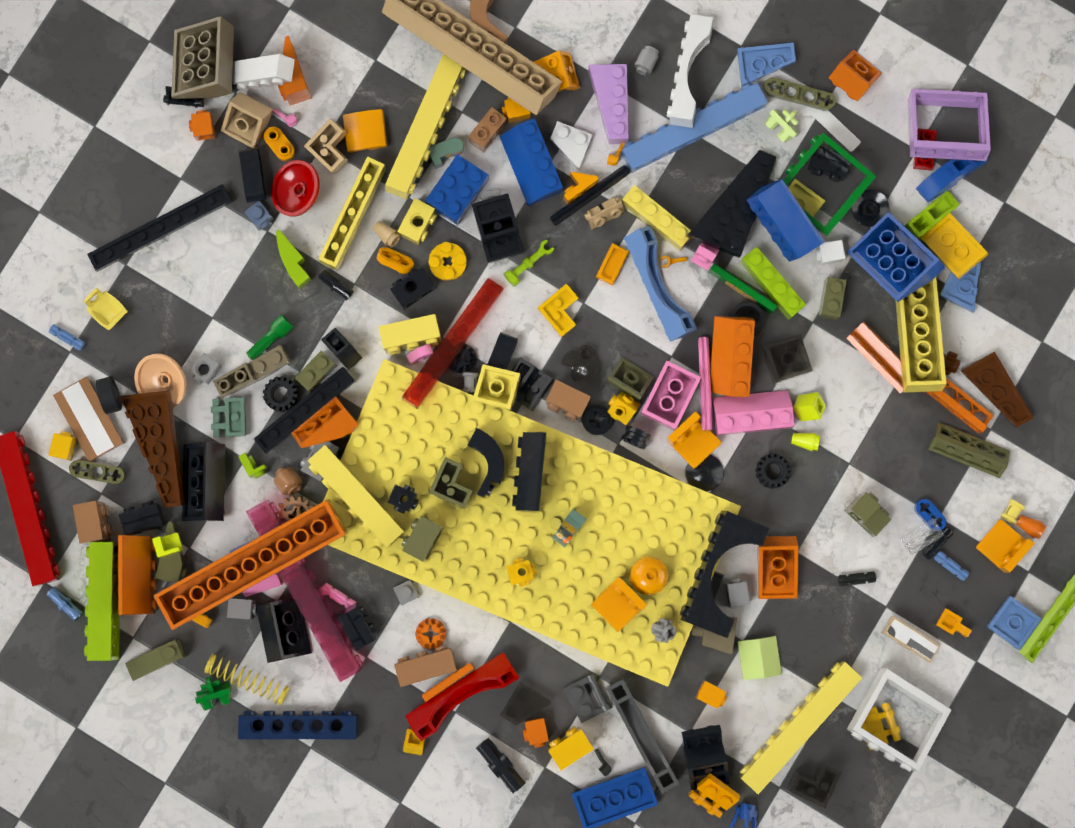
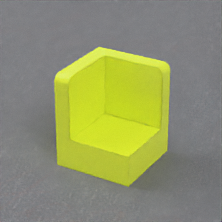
[793,392,826,421]
[152,533,184,558]

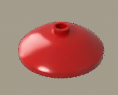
[271,160,320,217]

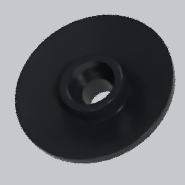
[851,190,890,227]
[685,454,723,492]

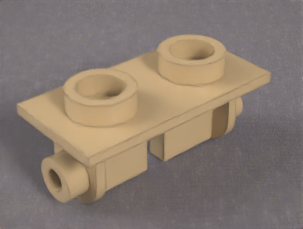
[584,197,625,230]

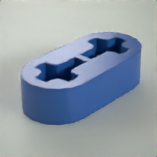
[914,499,946,531]

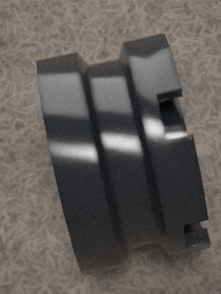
[621,425,651,450]

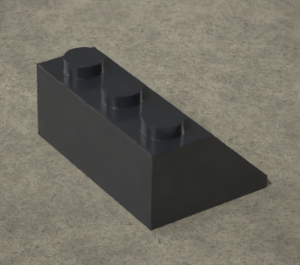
[256,597,312,663]

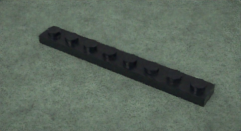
[87,184,232,272]

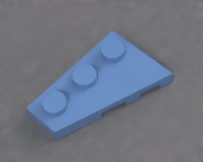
[737,43,796,87]
[939,261,981,313]

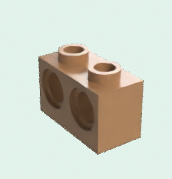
[468,107,507,153]

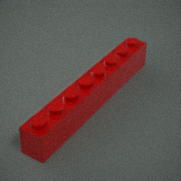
[0,431,61,587]

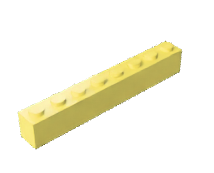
[385,54,467,200]
[739,661,862,794]

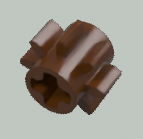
[943,351,961,376]

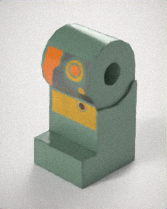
[428,137,464,169]
[552,509,587,548]

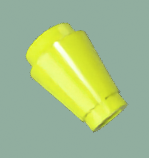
[791,433,820,452]

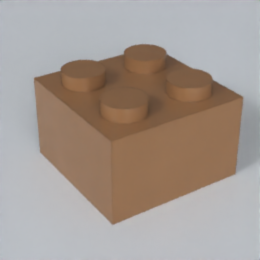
[545,380,591,422]
[73,501,113,545]

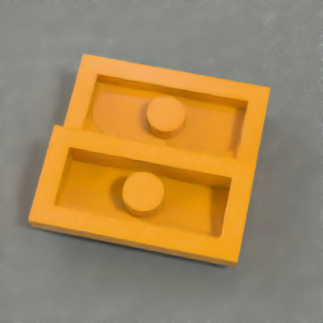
[343,109,388,153]

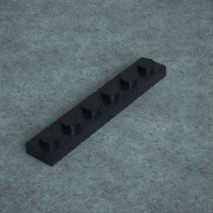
[254,367,356,454]

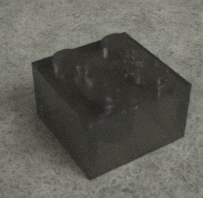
[762,334,813,385]

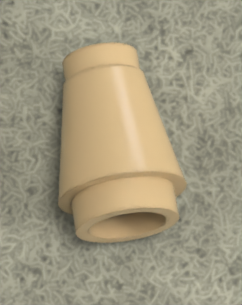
[372,221,401,247]

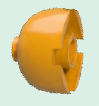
[629,556,669,595]

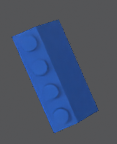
[500,118,563,206]
[747,179,825,262]

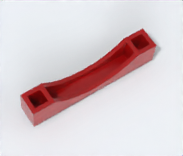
[405,652,519,741]

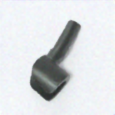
[594,749,612,776]

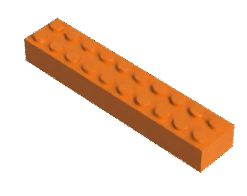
[153,500,348,630]

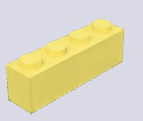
[622,185,691,251]

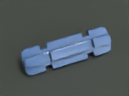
[49,324,85,351]
[934,551,969,581]

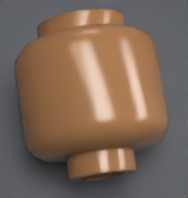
[274,467,302,496]

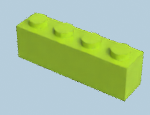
[740,247,806,320]

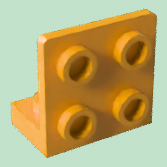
[534,50,580,92]
[667,411,721,469]
[976,519,1035,573]
[591,577,647,632]

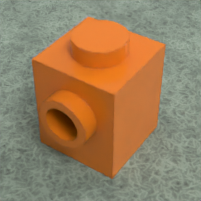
[189,110,215,141]
[523,717,549,748]

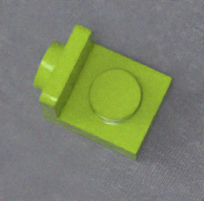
[238,453,268,479]

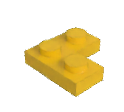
[537,284,579,338]

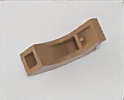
[470,0,508,44]

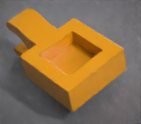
[935,608,972,637]

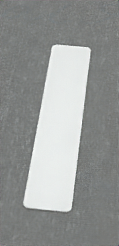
[802,92,861,152]

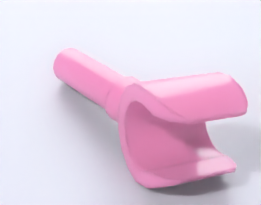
[273,108,298,127]

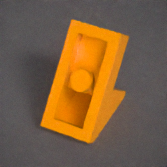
[563,172,599,204]

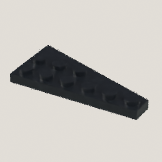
[686,150,777,258]

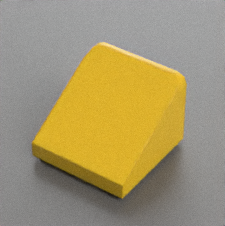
[403,729,425,755]

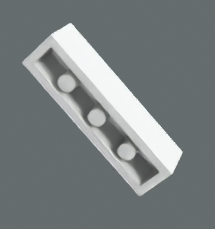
[232,54,295,91]

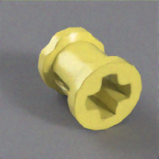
[1000,499,1025,525]

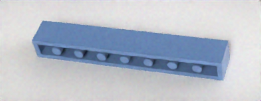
[621,83,768,173]

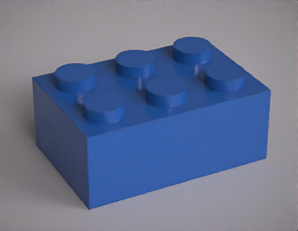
[425,154,489,226]

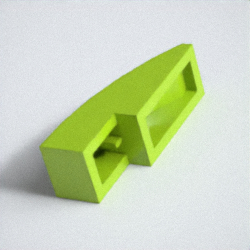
[904,191,960,239]
[276,229,311,290]

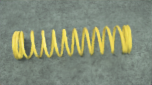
[205,654,289,705]

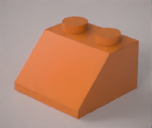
[828,49,882,102]

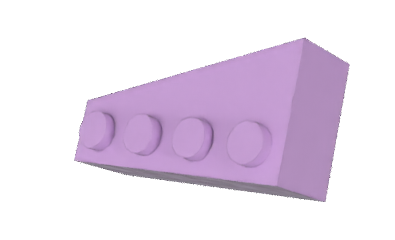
[588,64,628,144]

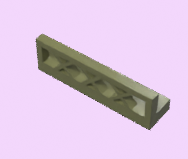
[928,422,1010,478]

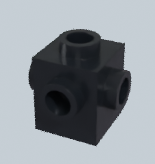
[387,484,419,514]

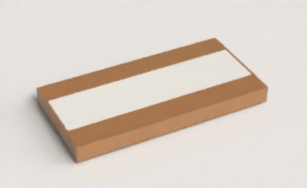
[53,376,124,462]

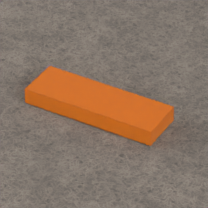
[422,662,475,702]

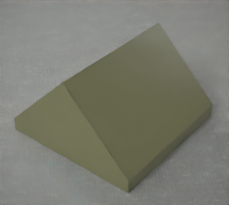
[606,357,654,402]

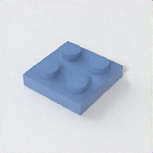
[986,596,1042,650]

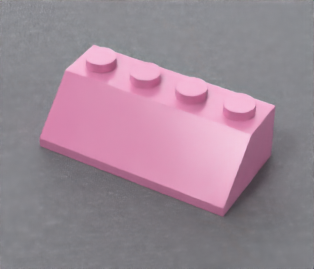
[712,390,795,436]

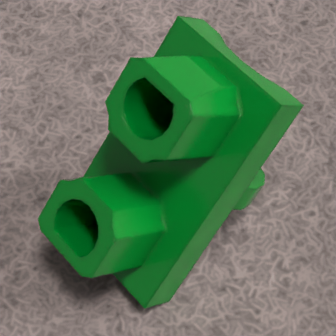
[195,676,232,711]

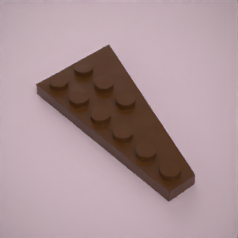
[118,390,185,507]

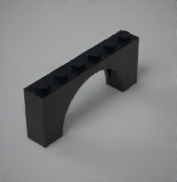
[680,510,769,638]

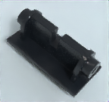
[163,86,204,108]

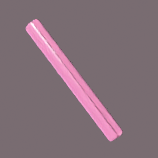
[698,337,713,431]

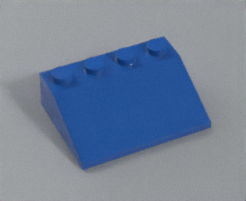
[847,212,945,302]

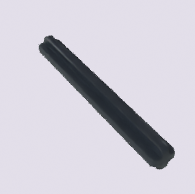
[550,165,630,226]

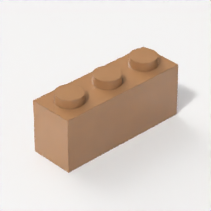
[394,645,457,687]

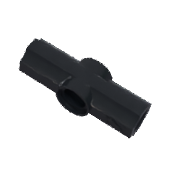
[476,737,526,794]

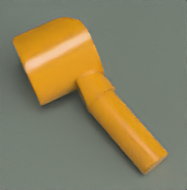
[607,143,626,166]
[660,256,687,268]

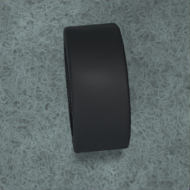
[729,301,765,337]
[96,376,122,415]

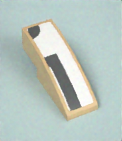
[881,616,940,663]

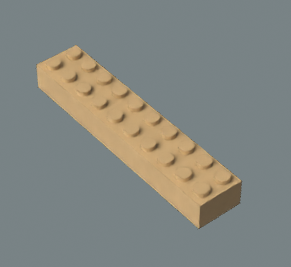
[382,0,562,115]

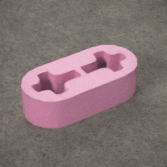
[407,344,433,365]

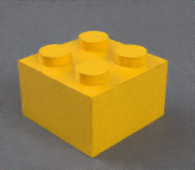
[548,726,594,771]

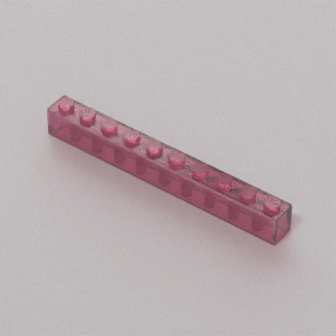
[246,500,363,682]

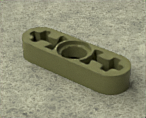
[69,460,126,485]

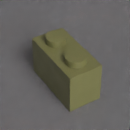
[818,277,847,321]
[295,350,337,393]

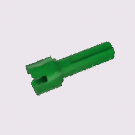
[246,314,294,360]

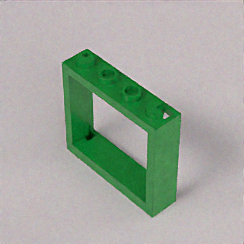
[779,133,877,237]

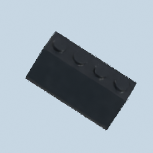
[512,432,546,513]
[182,442,226,521]

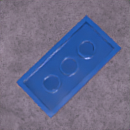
[571,767,658,828]

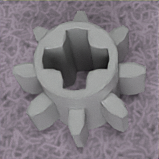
[651,618,676,643]

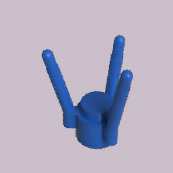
[729,803,758,828]

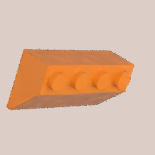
[710,316,755,397]

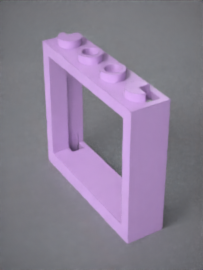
[908,88,991,161]

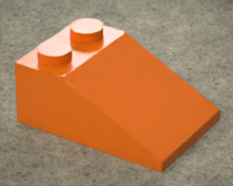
[278,36,311,106]
[291,396,359,448]
[757,536,798,599]

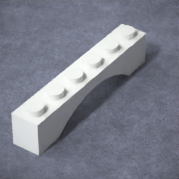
[667,14,713,128]

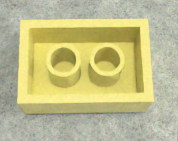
[378,314,442,356]

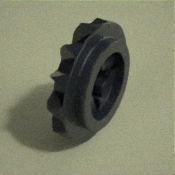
[445,343,476,373]
[582,405,612,435]

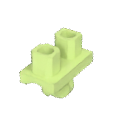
[765,109,799,143]

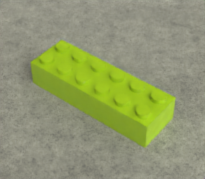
[84,542,120,661]

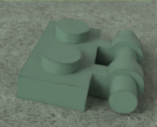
[211,397,246,438]

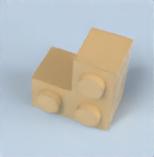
[304,118,348,174]

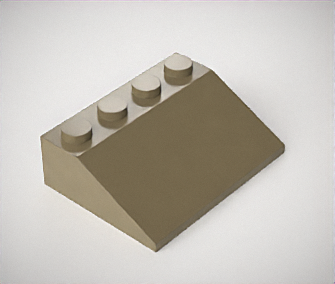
[171,16,234,99]

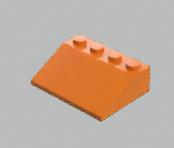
[118,535,157,615]

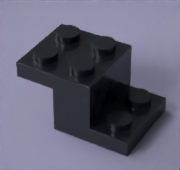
[471,193,524,264]
[681,725,729,791]

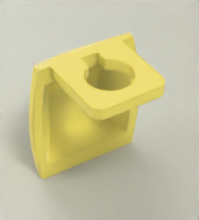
[84,288,128,331]

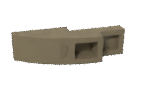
[213,345,291,398]

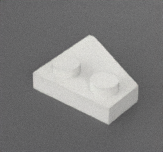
[550,121,592,169]

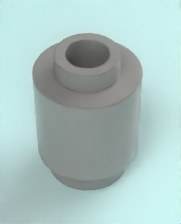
[634,46,659,76]

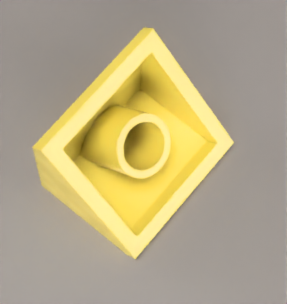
[473,364,520,410]

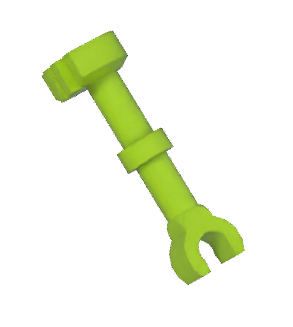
[503,240,554,287]

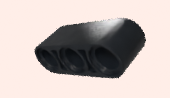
[239,148,266,203]
[487,332,518,370]

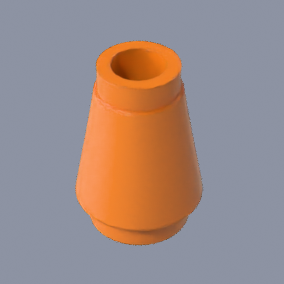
[1016,515,1047,539]

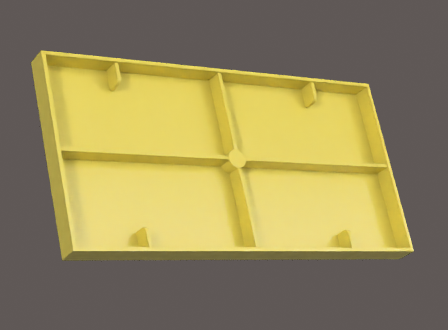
[323,359,741,687]

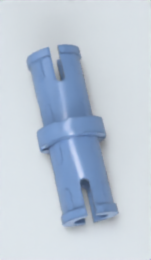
[46,586,83,622]

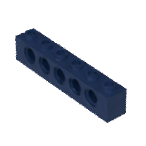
[238,711,358,739]

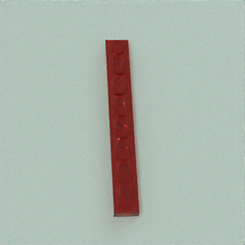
[402,278,504,409]

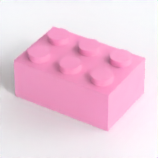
[640,361,701,431]

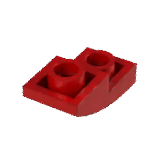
[913,128,937,171]

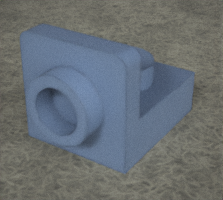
[244,201,274,231]

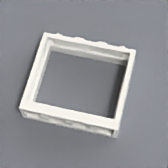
[847,668,951,772]

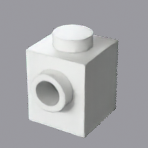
[815,240,845,266]

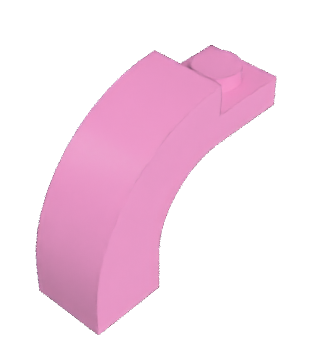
[691,243,719,271]

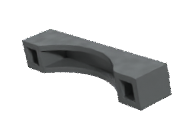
[605,678,679,794]

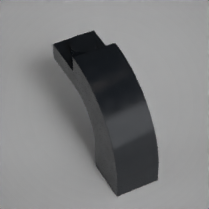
[468,428,504,499]

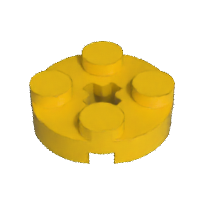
[428,242,467,281]

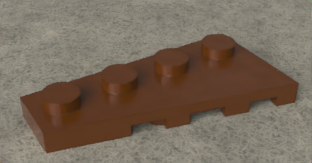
[961,352,1033,428]

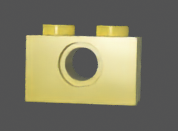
[397,198,437,245]

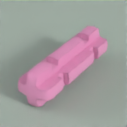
[321,583,356,608]

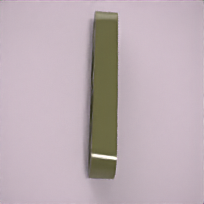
[763,78,836,111]

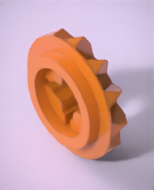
[415,618,446,649]

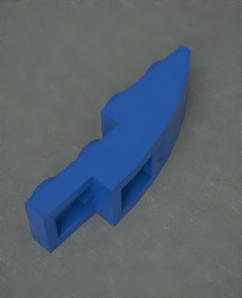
[916,158,989,203]

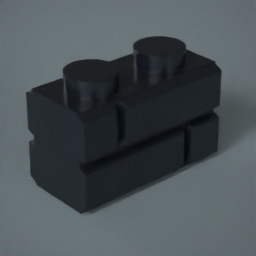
[807,146,850,182]
[119,501,165,535]
[336,603,377,651]

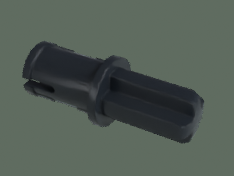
[318,270,354,301]

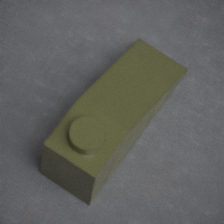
[155,522,187,583]
[125,639,187,681]

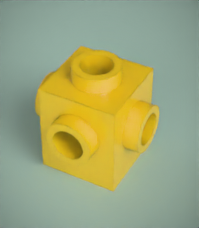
[607,391,640,425]
[506,557,537,587]

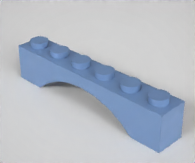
[624,226,697,342]

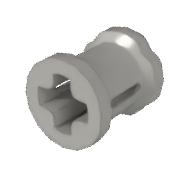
[462,372,480,393]

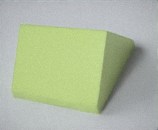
[737,636,782,680]

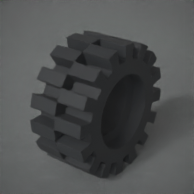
[263,376,299,412]
[755,453,792,489]

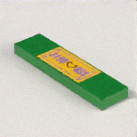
[708,264,777,314]

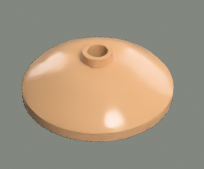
[134,353,186,408]

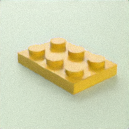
[920,213,988,280]

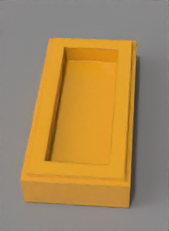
[596,243,629,286]

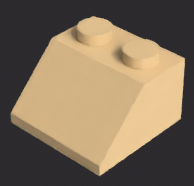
[221,92,273,148]

